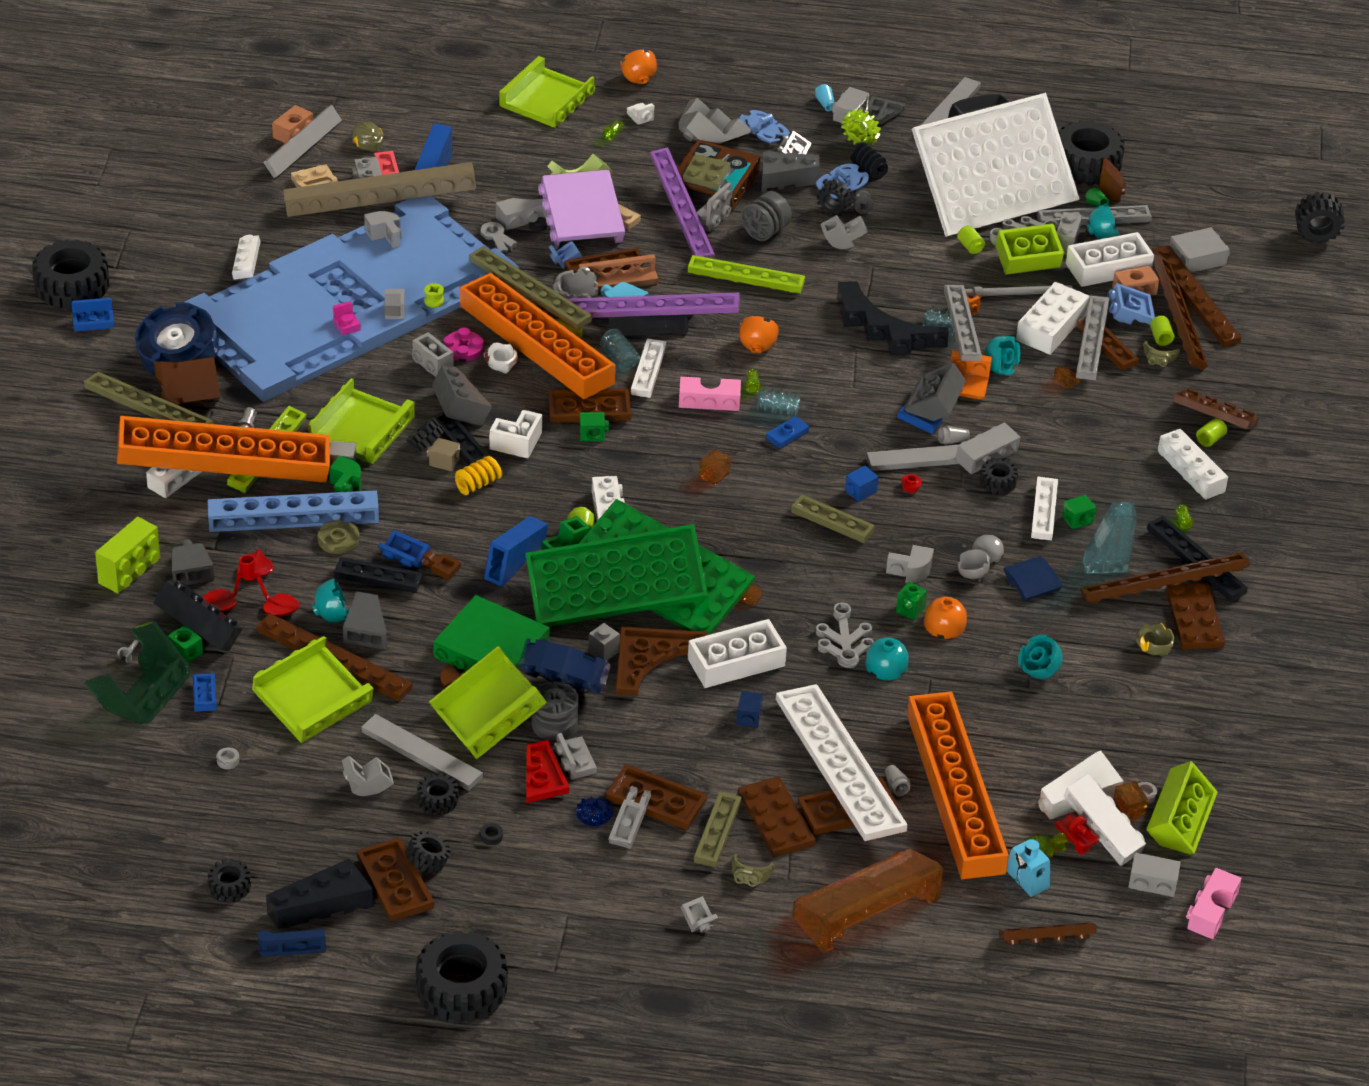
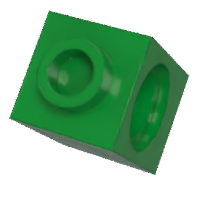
[579,412,609,441]
[1062,495,1097,530]
[896,582,927,621]
[168,625,203,665]

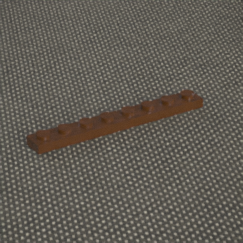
[1152,245,1241,347]
[1153,254,1208,371]
[1080,552,1250,603]
[257,613,412,702]

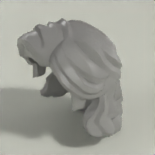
[552,266,598,299]

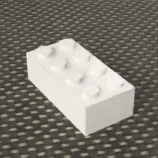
[1066,232,1154,287]
[1016,282,1089,355]
[688,619,787,688]

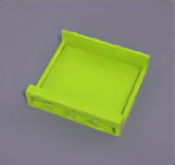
[499,56,595,128]
[307,378,415,464]
[252,636,374,743]
[429,646,547,759]

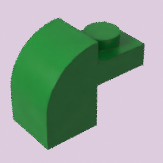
[329,456,362,493]
[541,516,590,550]

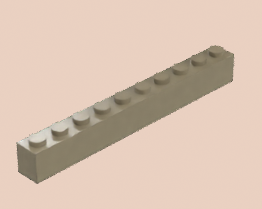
[283,162,476,217]

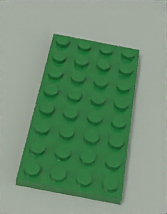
[579,499,755,635]
[526,524,708,627]

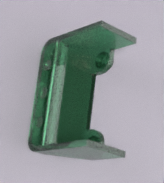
[84,621,190,724]

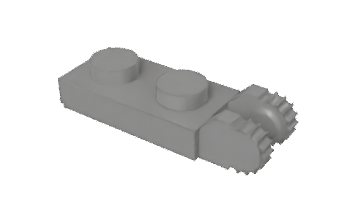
[608,786,651,849]

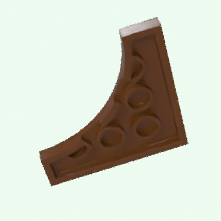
[616,627,708,696]

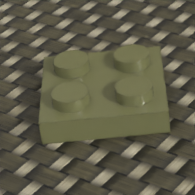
[683,154,731,190]

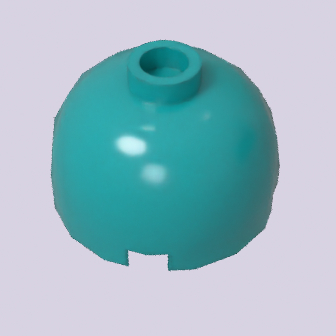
[1086,203,1120,240]
[983,336,1021,376]
[312,578,349,623]
[1018,634,1063,679]
[865,637,909,680]

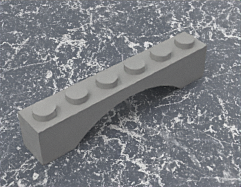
[496,198,547,230]

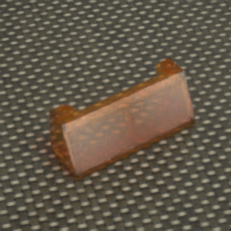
[792,848,943,954]

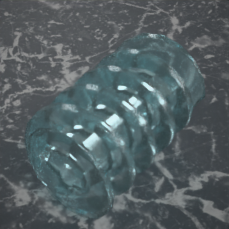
[923,306,955,336]
[600,329,641,371]
[757,386,800,417]

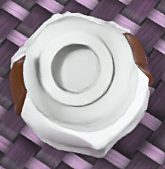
[484,342,518,374]

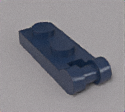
[257,929,326,957]

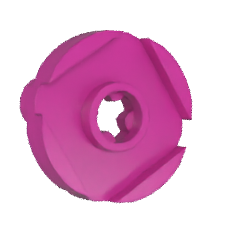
[444,327,483,362]

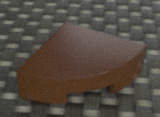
[440,664,461,690]

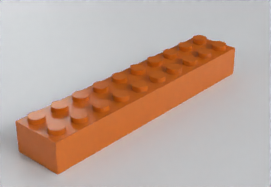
[459,272,615,399]
[117,416,330,483]
[907,691,1009,880]

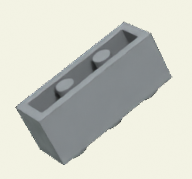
[955,422,1021,474]

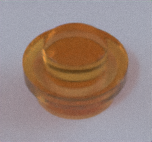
[742,585,762,604]

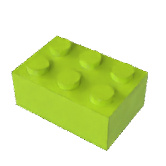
[995,224,1064,275]
[95,517,160,594]

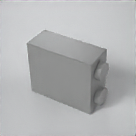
[1170,227,1230,273]

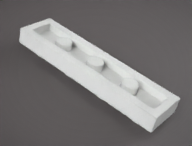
[232,235,260,279]
[631,338,667,398]
[1031,477,1058,541]

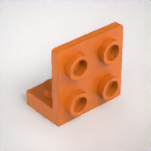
[951,351,992,400]

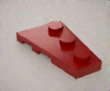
[526,740,570,803]

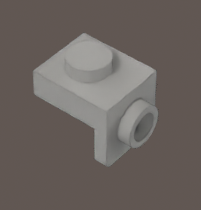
[680,896,718,932]

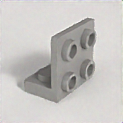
[696,183,732,232]

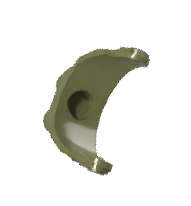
[1143,341,1180,367]
[732,854,775,887]

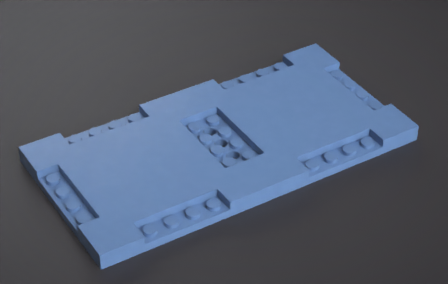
[185,196,519,402]

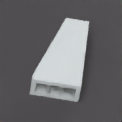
[1038,751,1123,819]

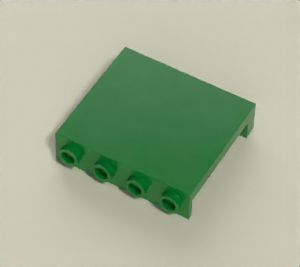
[433,595,550,671]

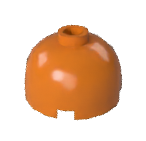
[620,50,657,84]
[739,316,779,353]
[924,597,967,639]

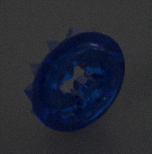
[576,796,612,826]

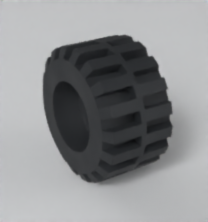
[1295,192,1345,243]

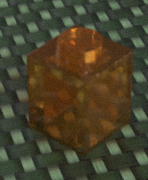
[699,449,731,486]
[1113,781,1149,820]

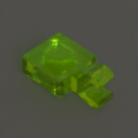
[1025,833,1067,858]

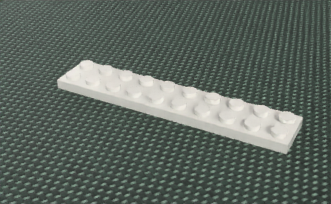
[776,684,907,841]

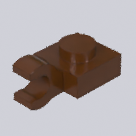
[422,551,461,580]

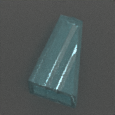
[1082,502,1137,574]

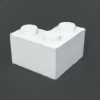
[490,410,542,458]

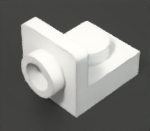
[627,102,654,125]

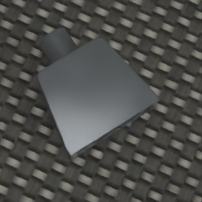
[172,540,214,585]

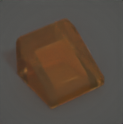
[1053,367,1082,388]

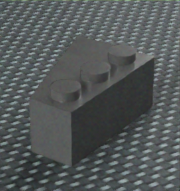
[761,152,819,192]
[432,366,492,426]

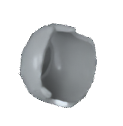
[972,534,1004,563]
[958,549,990,580]

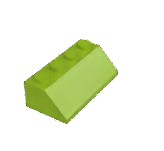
[1146,761,1218,855]

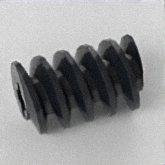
[850,142,888,180]

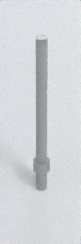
[965,285,1073,298]

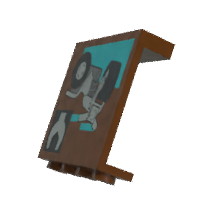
[677,139,760,213]

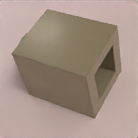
[427,438,460,472]

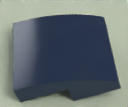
[1003,556,1063,602]

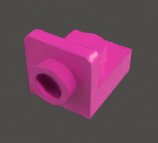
[333,301,361,335]

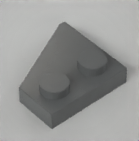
[864,96,905,126]

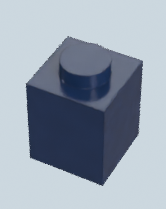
[736,691,763,728]

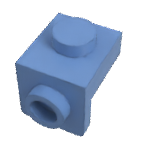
[549,241,582,269]

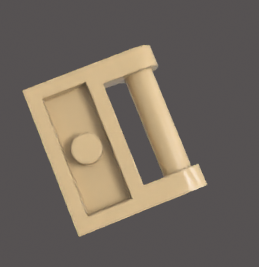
[291,164,338,187]

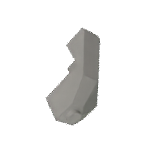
[678,98,751,144]

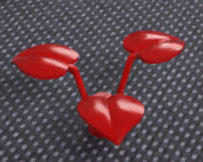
[203,549,300,617]

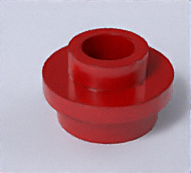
[901,474,922,493]

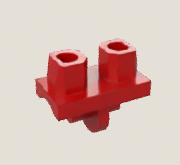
[1055,812,1100,855]

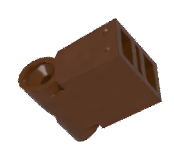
[153,357,220,406]

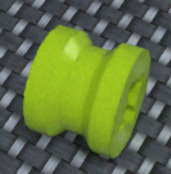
[424,283,444,308]

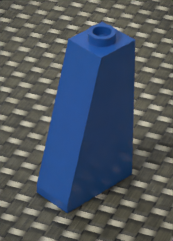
[415,123,452,170]
[484,516,548,587]

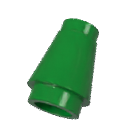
[1086,187,1109,207]

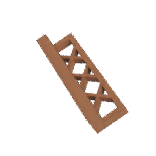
[579,254,658,292]

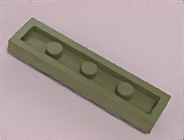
[791,495,875,543]
[694,792,741,868]

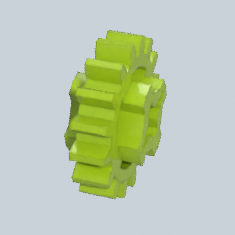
[841,108,881,146]

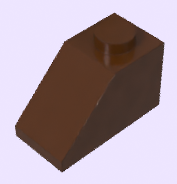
[1099,158,1126,202]

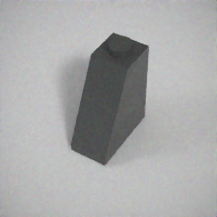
[343,592,387,650]

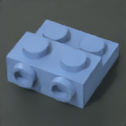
[1107,283,1155,325]

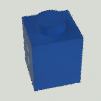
[845,466,879,502]

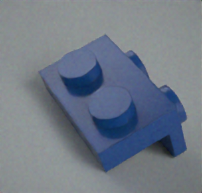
[71,298,115,331]
[378,530,431,570]

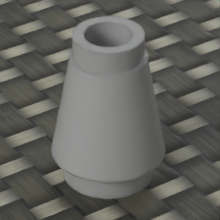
[938,425,970,446]
[884,765,910,796]

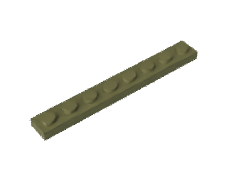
[469,246,592,330]
[84,372,213,424]

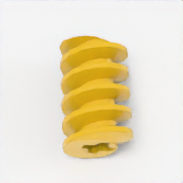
[455,456,502,495]

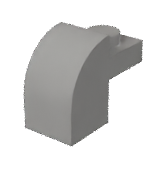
[364,211,402,249]
[820,215,868,249]
[886,545,934,583]
[342,756,394,796]

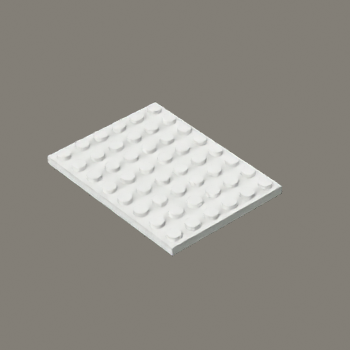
[912,93,1080,237]

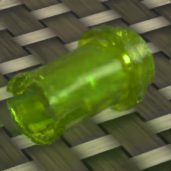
[603,120,624,140]
[745,370,761,394]
[1175,505,1194,531]

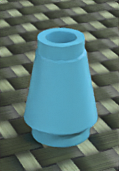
[815,84,834,111]

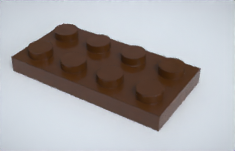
[548,388,631,423]
[1172,388,1260,429]
[1165,582,1225,650]
[605,764,708,831]
[737,776,816,857]
[797,777,900,836]
[357,837,434,922]

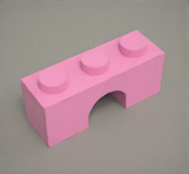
[679,377,741,411]
[1186,868,1242,939]

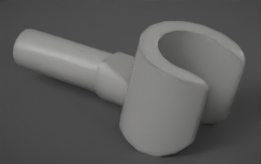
[117,640,139,663]

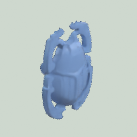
[739,110,790,144]
[815,164,869,200]

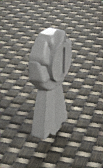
[481,222,517,253]

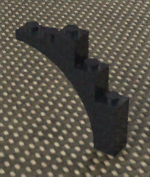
[837,281,949,355]

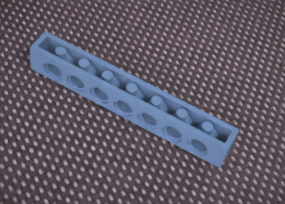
[208,490,379,532]

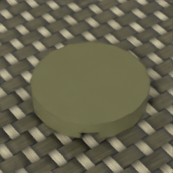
[317,520,360,554]

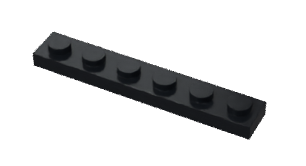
[1147,516,1248,602]

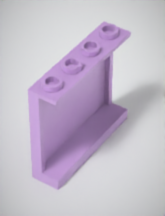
[538,170,625,249]

